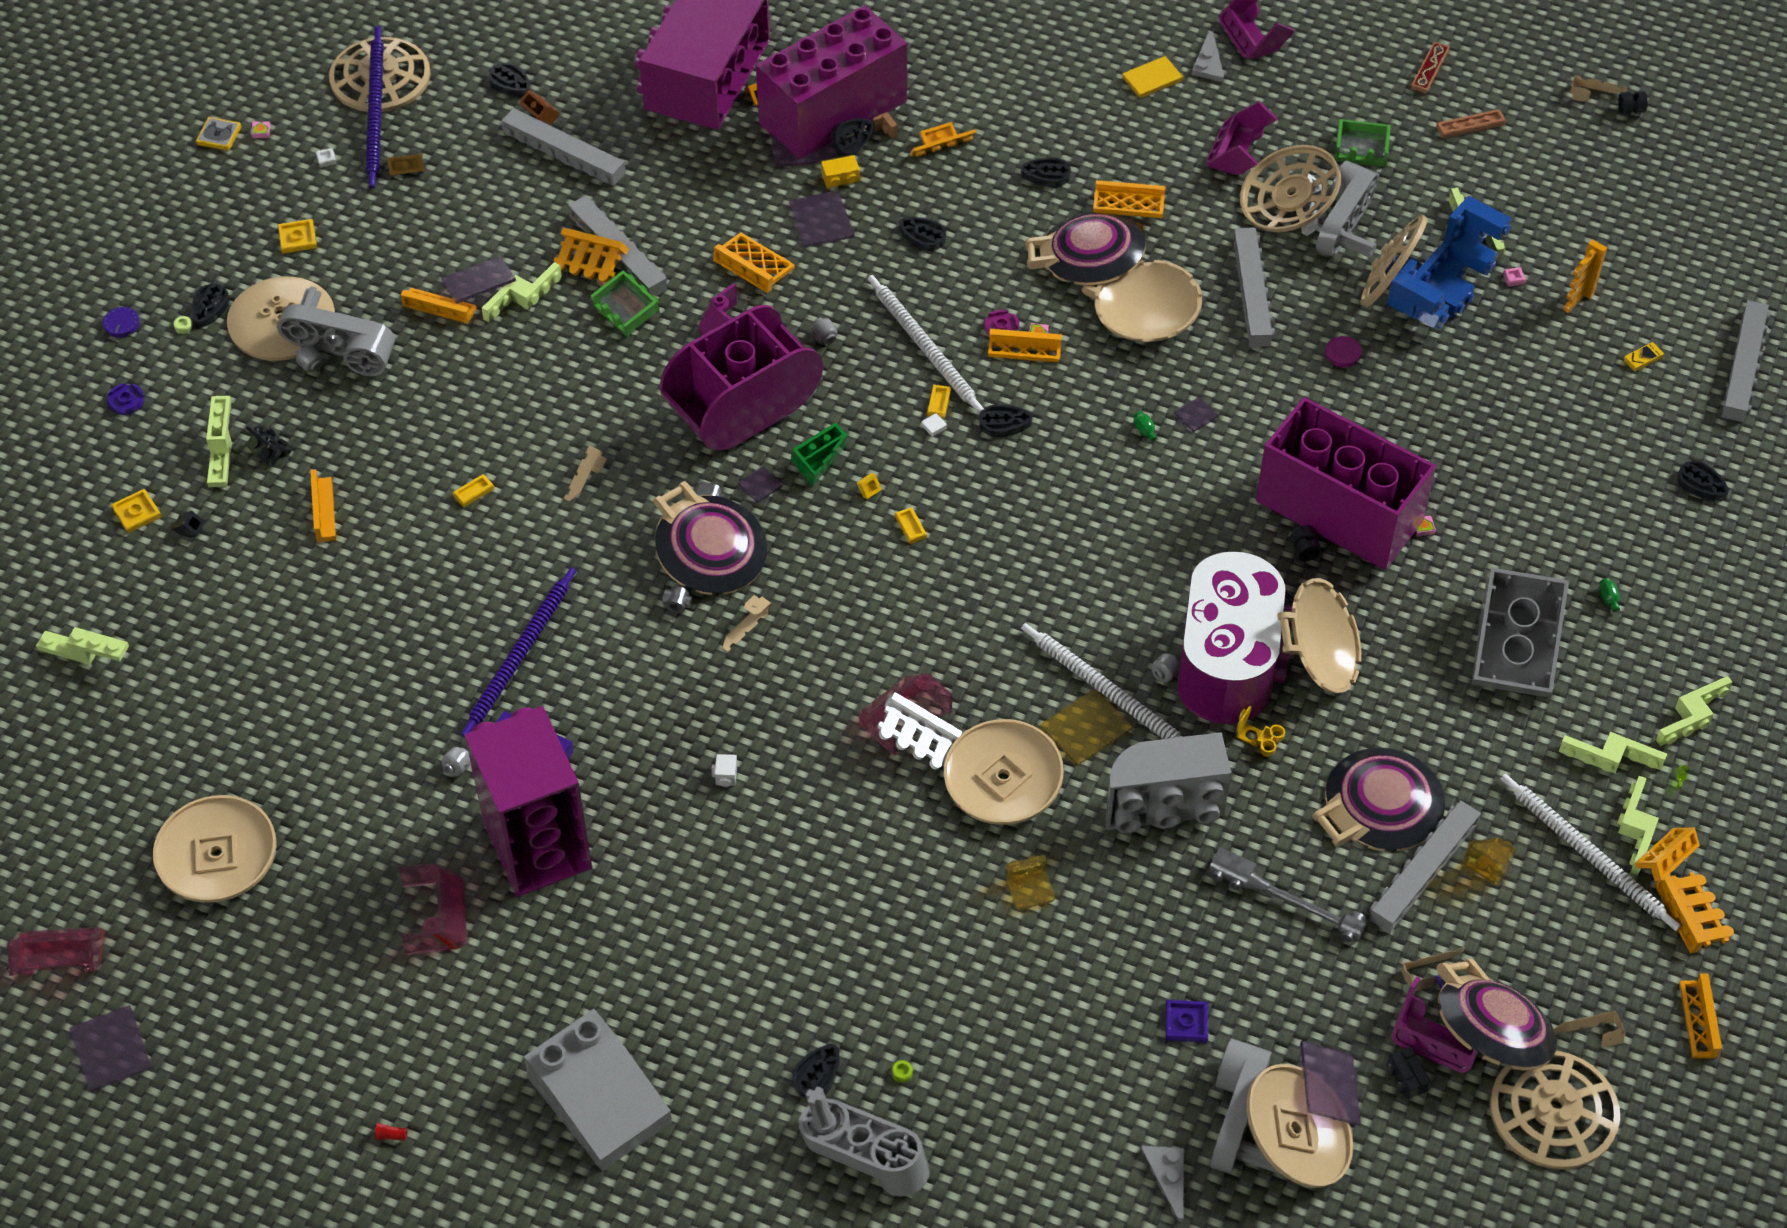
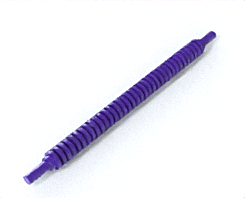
[366,26,384,189]
[461,567,576,738]

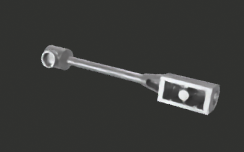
[662,481,725,613]
[1209,847,1366,942]

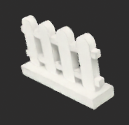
[877,693,962,770]

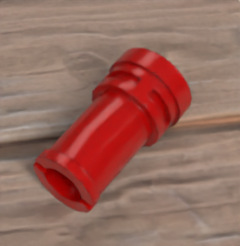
[375,1123,408,1142]

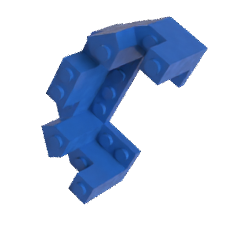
[1387,195,1511,329]

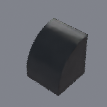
[171,510,205,538]

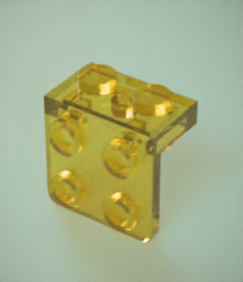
[1005,855,1055,910]

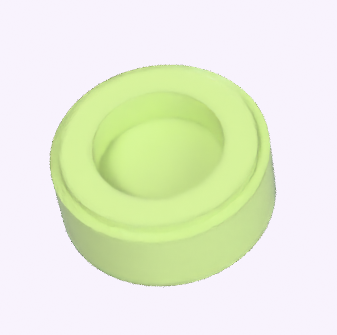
[174,316,193,334]

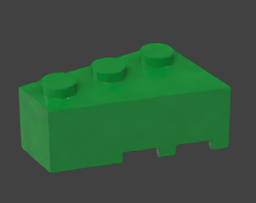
[791,422,847,486]

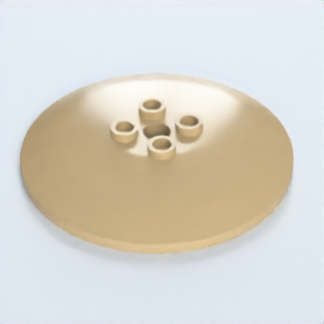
[227,277,335,361]
[944,719,1064,825]
[153,795,277,903]
[1246,1064,1353,1188]

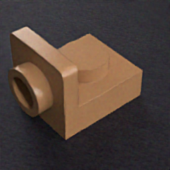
[873,112,898,139]

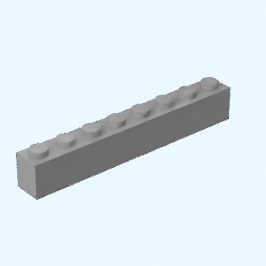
[501,108,626,186]
[568,196,667,297]
[1233,228,1275,347]
[1721,300,1771,422]
[1369,800,1481,933]

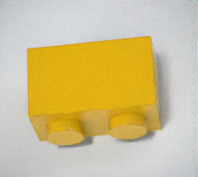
[821,155,860,188]

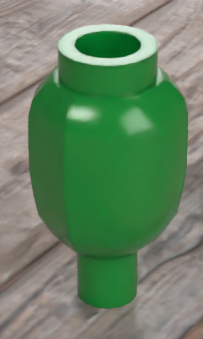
[1133,411,1157,442]
[1599,578,1620,612]

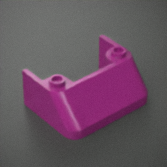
[1219,0,1295,60]
[1205,100,1278,175]
[699,283,737,335]
[1392,976,1478,1073]

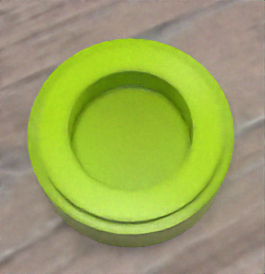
[892,1060,913,1083]

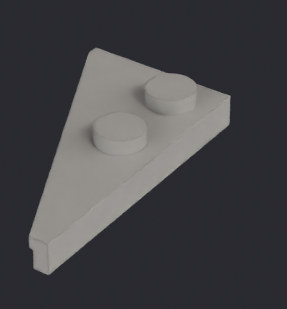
[1192,31,1224,82]
[1142,1146,1184,1222]

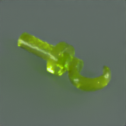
[1677,765,1689,789]

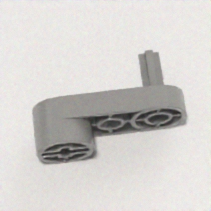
[1316,160,1379,257]
[277,286,395,377]
[1210,1038,1278,1174]
[799,1087,929,1197]

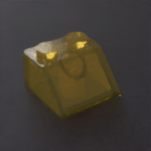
[1462,838,1516,885]

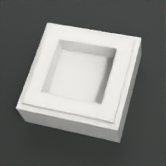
[316,148,337,168]
[921,413,947,437]

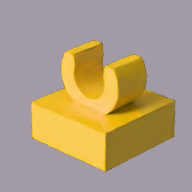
[857,473,882,499]

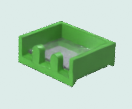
[1335,119,1391,167]
[591,270,660,338]

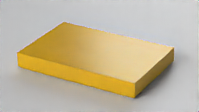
[1122,56,1183,98]

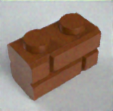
[519,90,559,126]

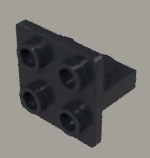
[245,425,293,467]

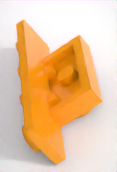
[910,122,976,157]

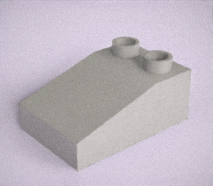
[1471,568,1569,698]
[524,1009,672,1171]

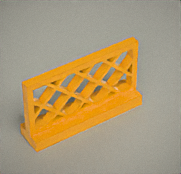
[1093,180,1165,218]
[713,233,795,293]

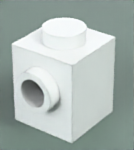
[712,754,737,787]

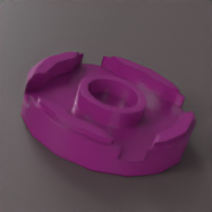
[984,310,1019,336]
[1325,336,1362,368]

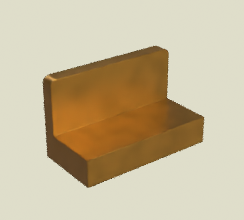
[387,154,424,175]

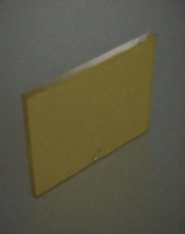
[1040,689,1132,766]

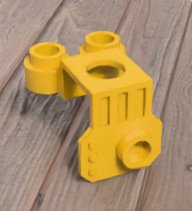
[1236,706,1285,757]

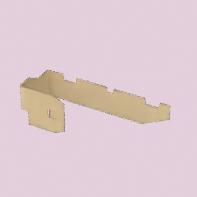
[1570,76,1627,102]
[564,446,607,501]
[723,595,771,652]
[1401,947,1465,991]
[1554,1011,1625,1047]

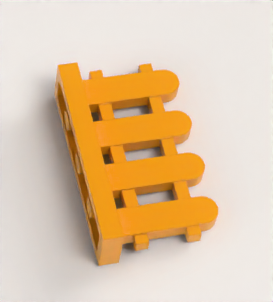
[553,228,629,283]
[1563,239,1607,313]
[1655,872,1734,954]

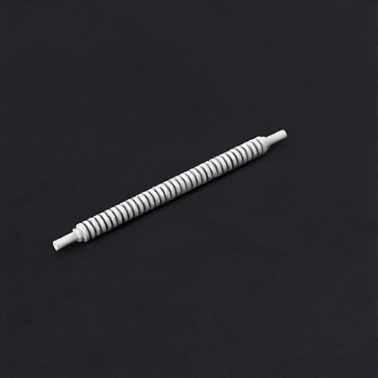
[868,275,984,414]
[1021,623,1183,739]
[1500,774,1681,931]

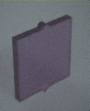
[1174,397,1218,433]
[738,466,783,503]

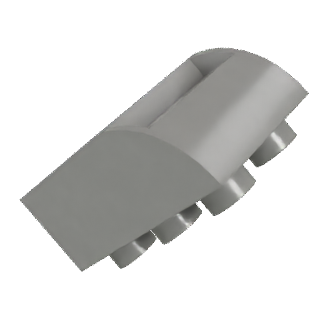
[1105,732,1231,833]

